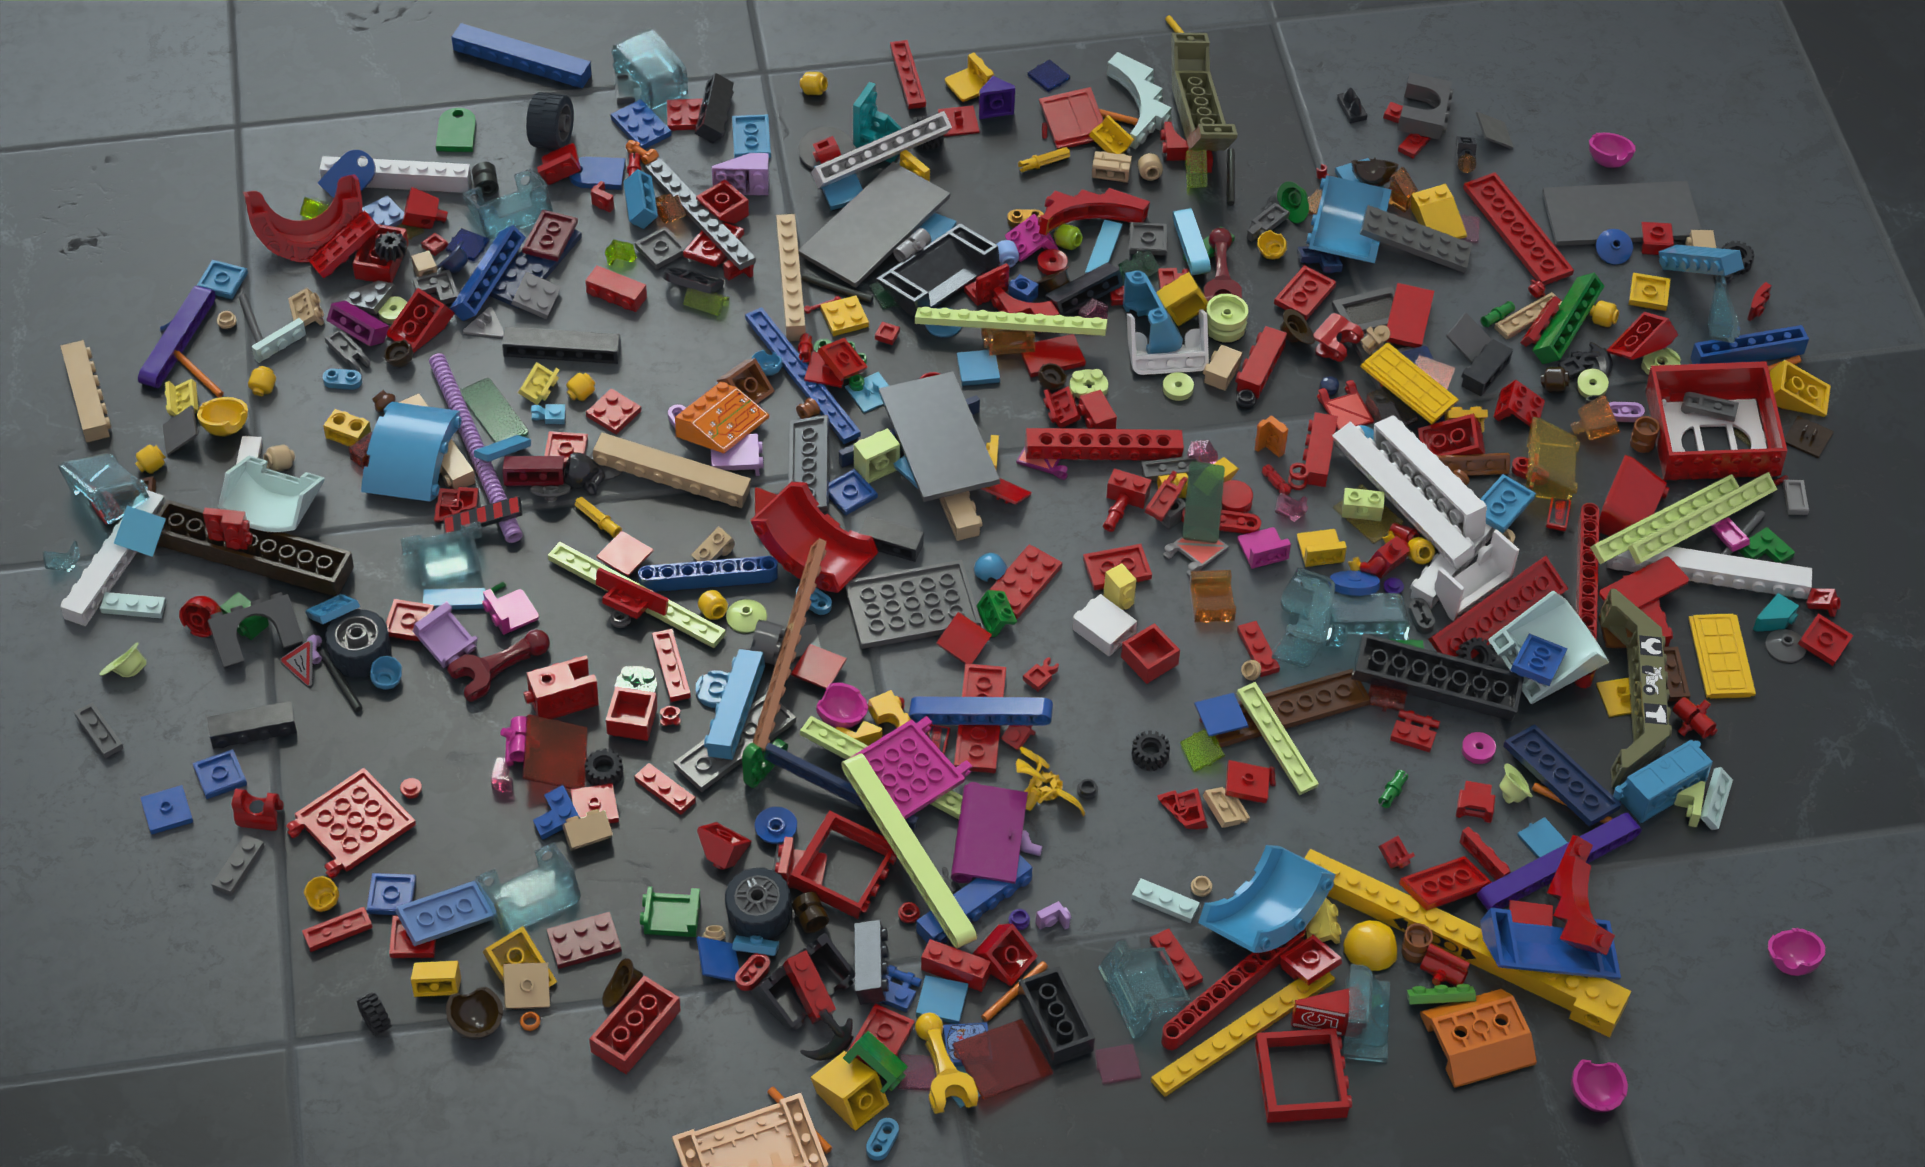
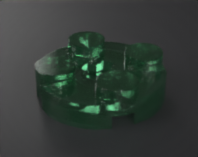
[615,666,657,693]

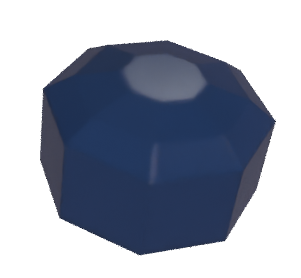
[1320,376,1339,395]

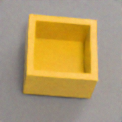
[1157,272,1208,326]

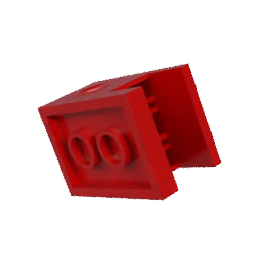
[523,655,599,722]

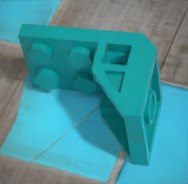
[853,82,902,163]

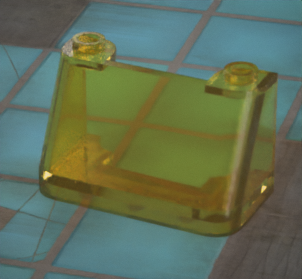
[1525,417,1580,501]

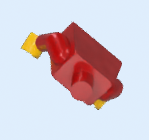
[1348,531,1410,579]

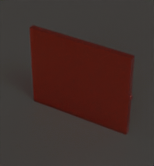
[523,714,587,789]
[952,1019,1053,1100]

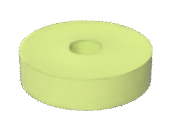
[378,296,407,324]
[1577,369,1609,398]
[1163,372,1194,401]

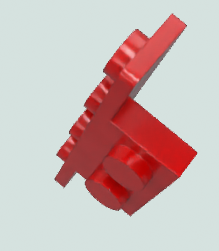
[596,568,669,619]

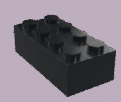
[1018,967,1095,1066]

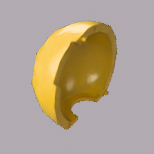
[197,397,248,437]
[1343,920,1397,971]

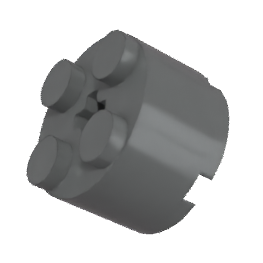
[750,620,787,665]

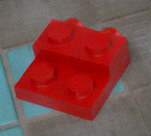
[203,508,253,549]
[1280,935,1342,986]

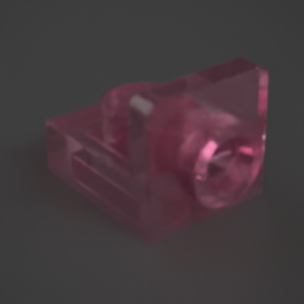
[491,757,514,793]

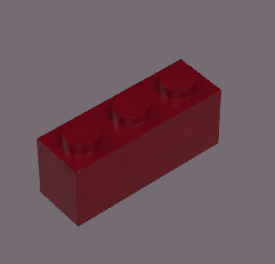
[503,456,565,486]

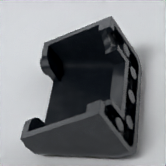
[750,933,855,1030]

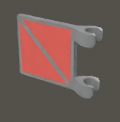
[1163,527,1229,577]

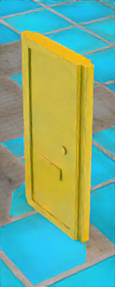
[1360,343,1459,424]
[1688,614,1756,699]

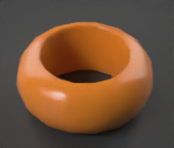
[520,1012,541,1031]

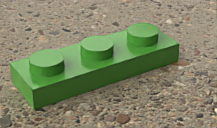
[1407,984,1476,1004]

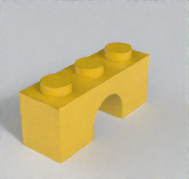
[868,690,911,728]

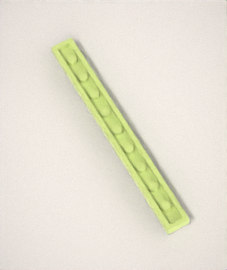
[915,307,1107,336]
[1628,472,1777,565]
[1590,474,1739,564]
[548,542,726,648]
[800,716,962,819]

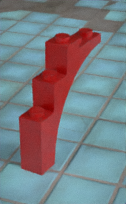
[1038,188,1150,236]

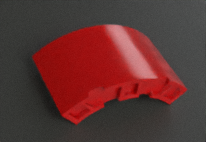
[750,482,878,593]

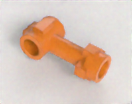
[626,140,659,165]

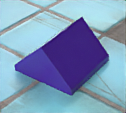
[978,76,1015,119]

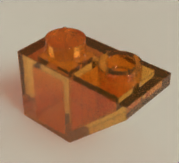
[1389,167,1418,212]
[655,193,686,223]

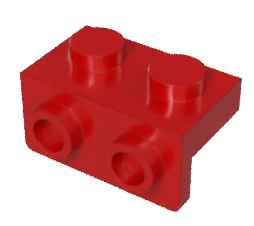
[1043,386,1081,428]

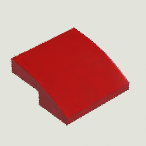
[936,612,992,664]

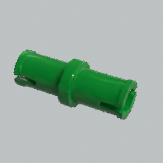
[1480,301,1515,328]
[1378,770,1408,808]

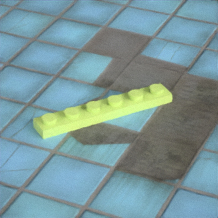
[1236,682,1319,796]

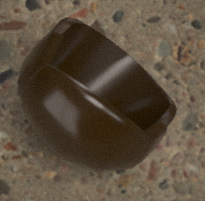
[384,340,413,368]
[1038,363,1067,391]

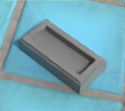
[1783,480,1809,515]

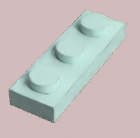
[252,318,306,363]
[100,592,166,619]
[1700,767,1733,830]
[1132,878,1200,923]

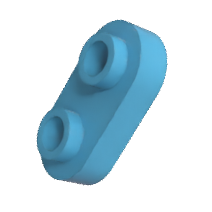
[323,369,362,390]
[796,586,832,615]
[866,1118,899,1161]

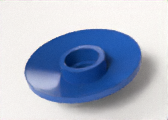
[1596,229,1633,265]
[755,807,797,844]

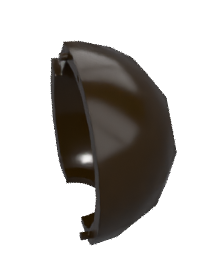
[1351,157,1399,186]
[446,987,503,1040]

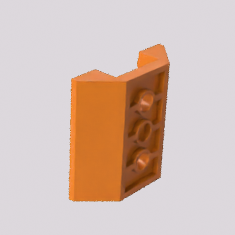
[1420,989,1537,1088]

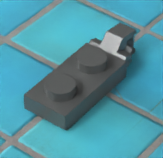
[1246,203,1290,242]

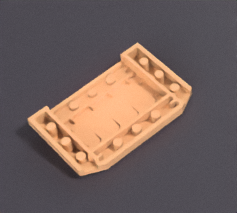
[672,1093,828,1167]

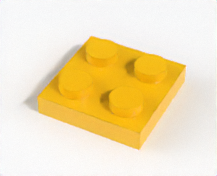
[1628,273,1670,311]
[820,295,869,336]

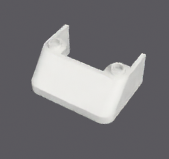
[1127,309,1209,375]
[1434,529,1520,621]

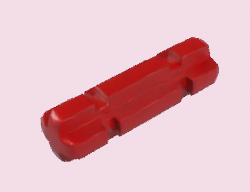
[1262,464,1291,496]

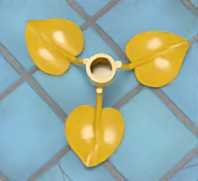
[1016,747,1085,816]

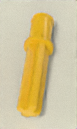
[1018,147,1070,173]
[575,497,622,538]

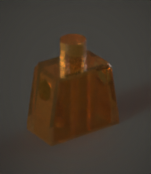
[1570,394,1620,440]

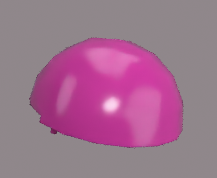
[1589,133,1636,168]
[816,683,869,729]
[1768,928,1825,976]
[1571,1059,1628,1112]

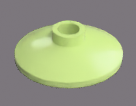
[726,599,767,633]

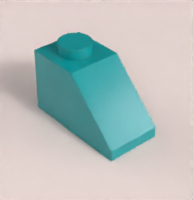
[1753,593,1799,632]

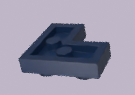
[1297,246,1342,273]

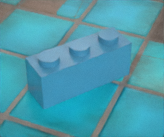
[623,169,658,229]

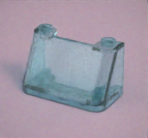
[58,453,150,525]

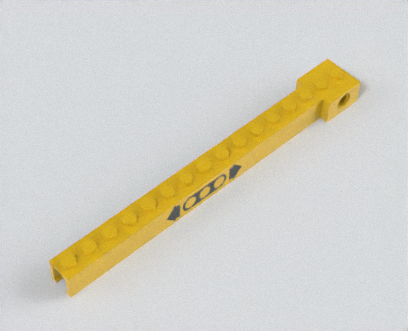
[1304,849,1631,1038]

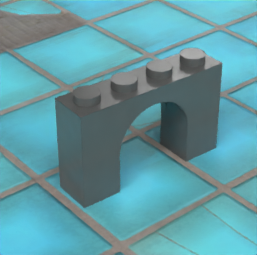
[1397,72,1454,140]
[207,592,304,669]

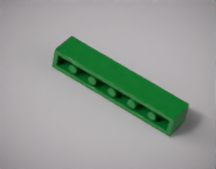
[1532,272,1605,364]

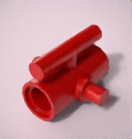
[1672,697,1718,739]
[1420,944,1470,987]

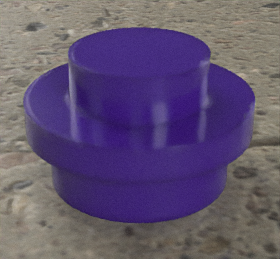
[1383,578,1404,597]
[1008,909,1030,930]

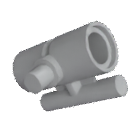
[893,228,931,262]

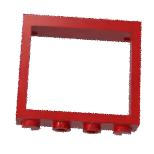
[789,810,897,919]
[1255,1028,1352,1123]

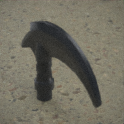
[1571,342,1613,385]
[800,1009,854,1061]

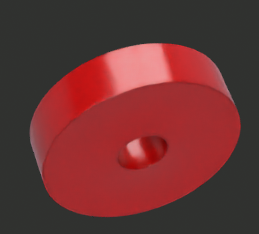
[1038,249,1068,275]

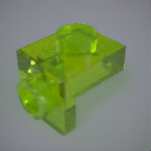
[605,239,637,265]

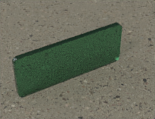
[460,378,529,443]
[1182,461,1225,544]

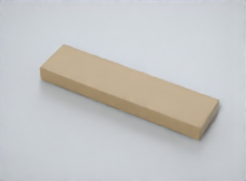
[1494,292,1562,340]

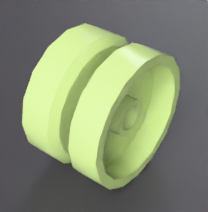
[1206,294,1248,342]

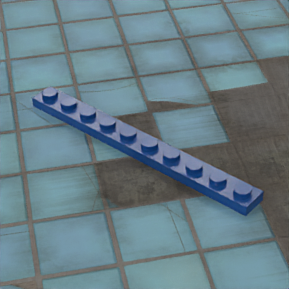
[745,307,861,444]

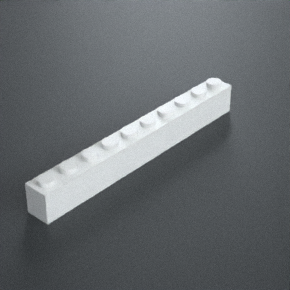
[1332,421,1475,570]
[1606,546,1812,599]

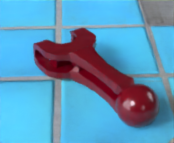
[1204,228,1242,302]
[447,629,550,702]

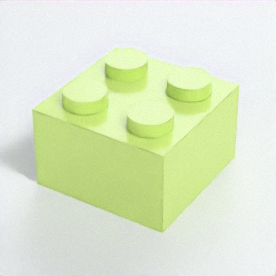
[854,428,900,483]

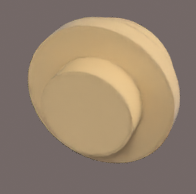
[217,311,237,329]
[1241,660,1261,681]
[1191,876,1212,897]
[703,925,725,941]

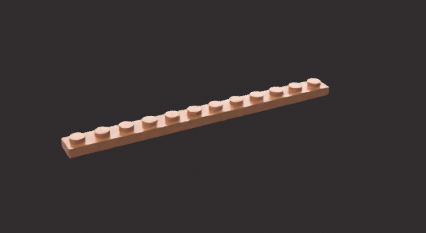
[752,538,827,751]

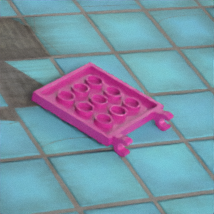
[848,716,972,819]

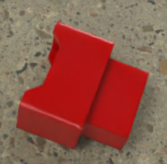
[1456,781,1496,823]

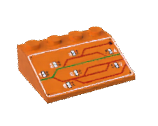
[675,382,769,453]

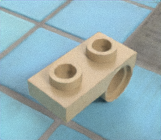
[691,526,735,561]

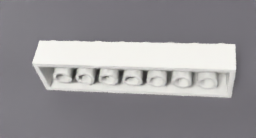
[1373,415,1487,540]

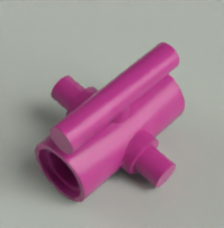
[500,716,539,766]

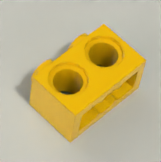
[323,409,372,450]

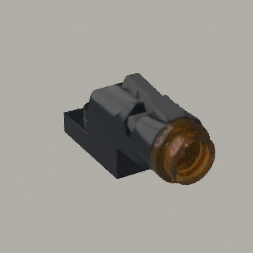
[1456,136,1477,173]

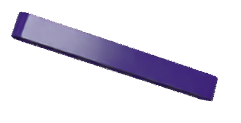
[1477,813,1642,910]

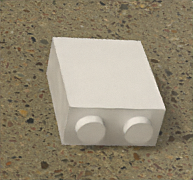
[1073,594,1137,656]

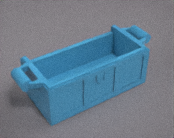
[1613,740,1713,823]

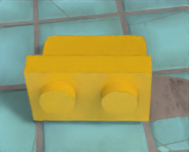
[945,53,994,102]

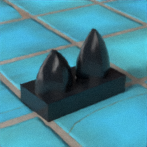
[1337,87,1367,123]

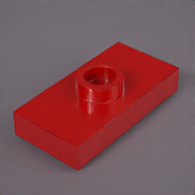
[1398,133,1431,159]

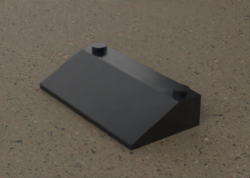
[877,223,1000,317]

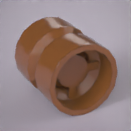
[1630,416,1660,453]
[1401,923,1433,963]

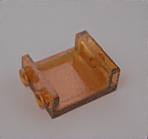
[981,328,1035,355]
[1189,570,1236,623]

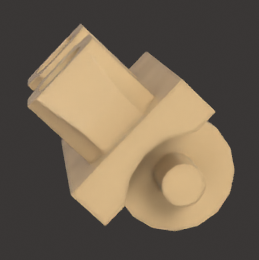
[1361,325,1390,355]

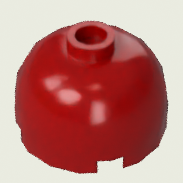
[179,596,222,637]

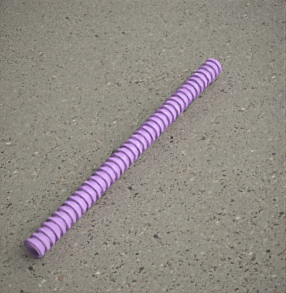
[429,353,523,543]

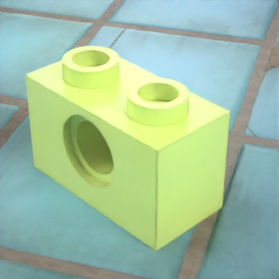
[1342,488,1385,521]

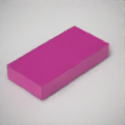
[1711,517,1750,552]

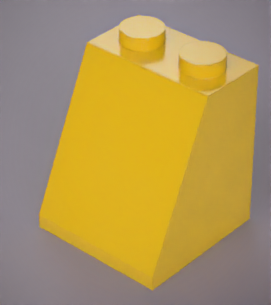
[811,1051,889,1131]

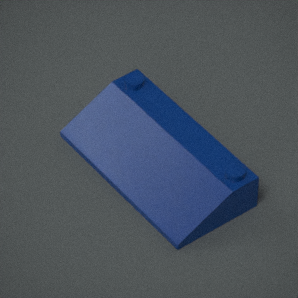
[1480,908,1621,980]

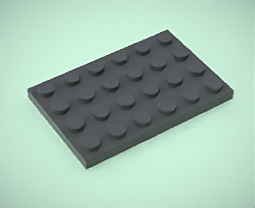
[844,560,981,649]

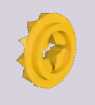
[1029,770,1063,801]

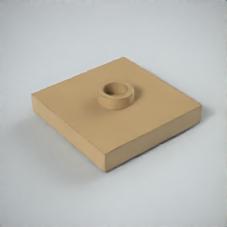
[503,963,550,1009]

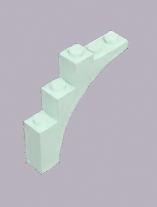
[1107,52,1172,149]

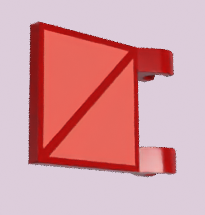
[1317,380,1374,431]

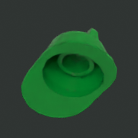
[1277,181,1309,223]

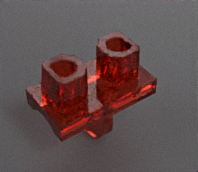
[1368,684,1407,712]

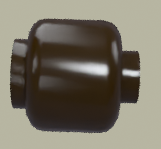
[1541,367,1570,392]

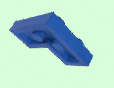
[533,785,580,839]

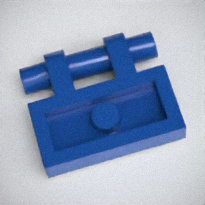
[880,965,922,1013]

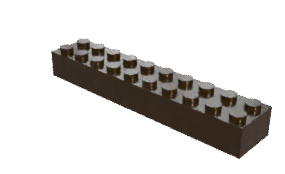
[157,500,354,596]

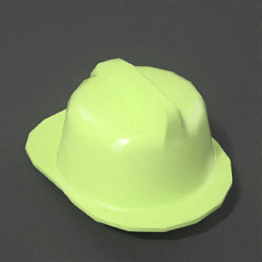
[100,642,147,677]
[1499,764,1533,804]

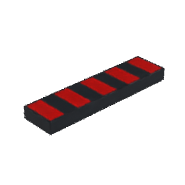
[443,496,523,538]

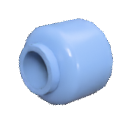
[996,240,1019,268]

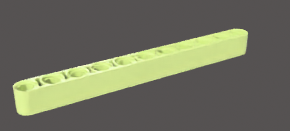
[841,753,977,949]

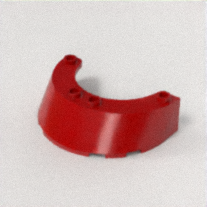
[243,174,362,262]

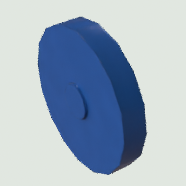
[1329,571,1380,596]

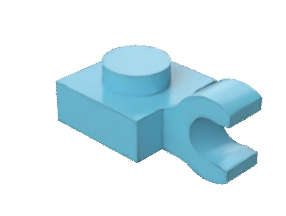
[531,404,565,424]

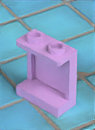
[711,434,763,476]
[413,601,478,668]

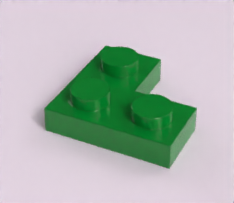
[1738,527,1795,564]

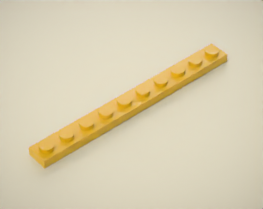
[1151,972,1335,1097]

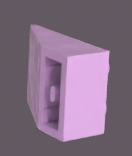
[712,153,769,195]

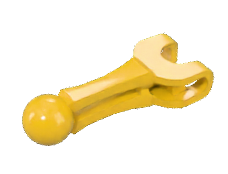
[915,1013,978,1114]

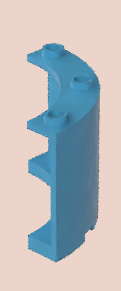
[1306,175,1392,263]
[361,402,462,501]
[1198,845,1336,953]

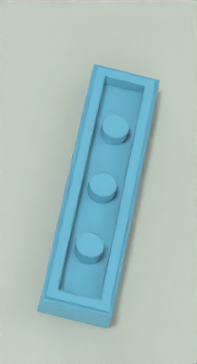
[1085,220,1122,274]

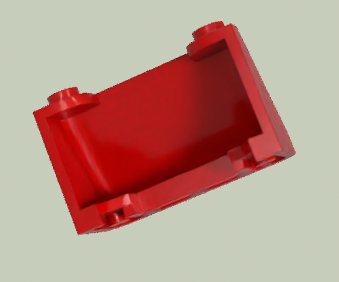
[1599,455,1670,536]

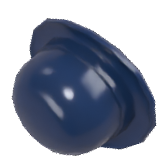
[437,242,468,274]

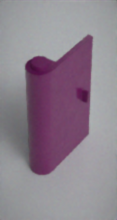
[951,782,1028,884]

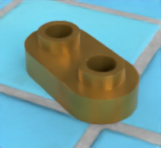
[1007,209,1044,228]

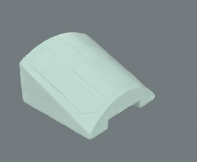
[218,456,325,532]
[1488,591,1609,704]

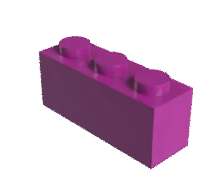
[326,301,389,346]

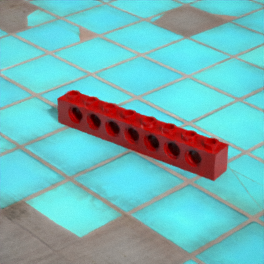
[1025,428,1184,461]

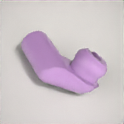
[307,635,322,664]
[1020,830,1042,856]

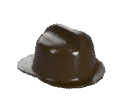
[1033,266,1071,293]
[1280,309,1315,344]
[602,958,643,1008]

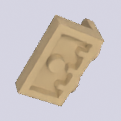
[288,288,324,326]

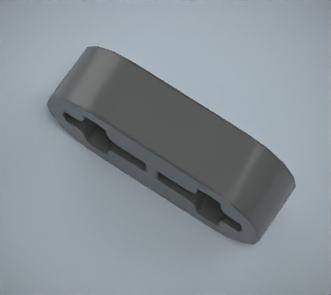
[1408,598,1435,634]

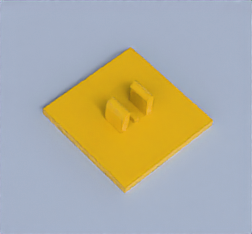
[1596,678,1631,717]

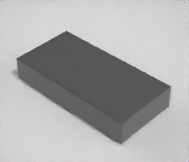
[613,73,635,104]

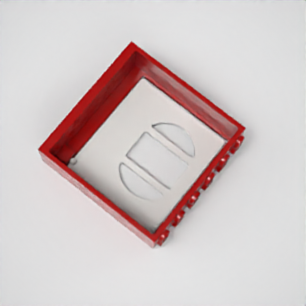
[1646,361,1787,480]

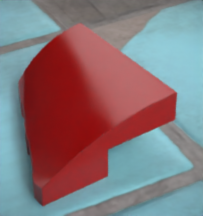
[434,487,479,522]
[1157,788,1208,829]

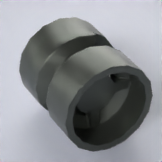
[472,162,499,197]

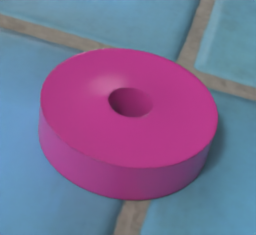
[1462,732,1496,764]

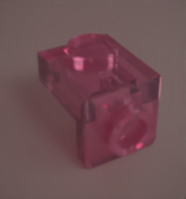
[1078,298,1108,319]
[1187,440,1218,469]
[1275,493,1308,522]

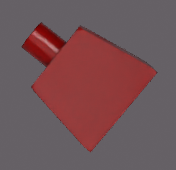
[402,187,448,229]

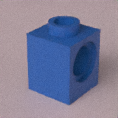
[1008,274,1038,303]

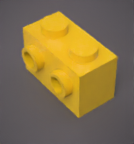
[411,961,461,997]

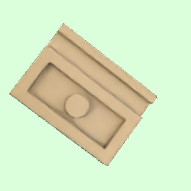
[1203,787,1250,828]

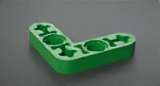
[742,739,788,788]

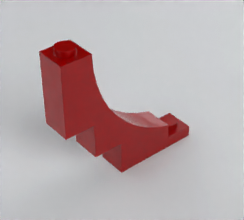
[1547,835,1615,955]

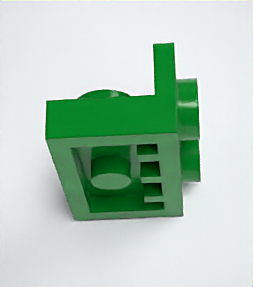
[976,590,1017,637]

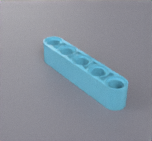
[1173,208,1211,276]

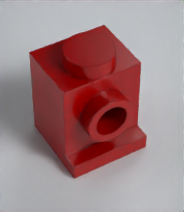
[812,136,841,164]

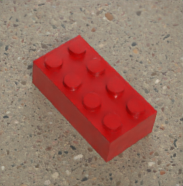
[589,976,681,1075]

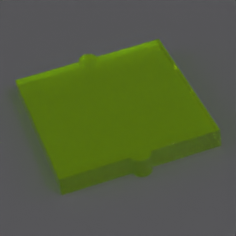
[1180,729,1225,772]

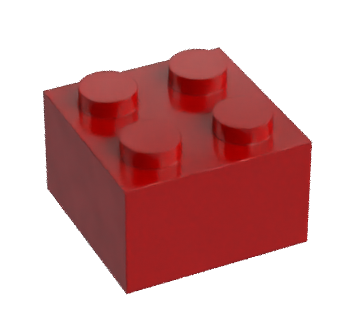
[1121,623,1180,684]
[606,687,658,741]

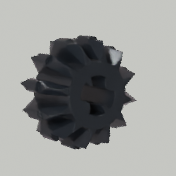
[375,231,407,263]

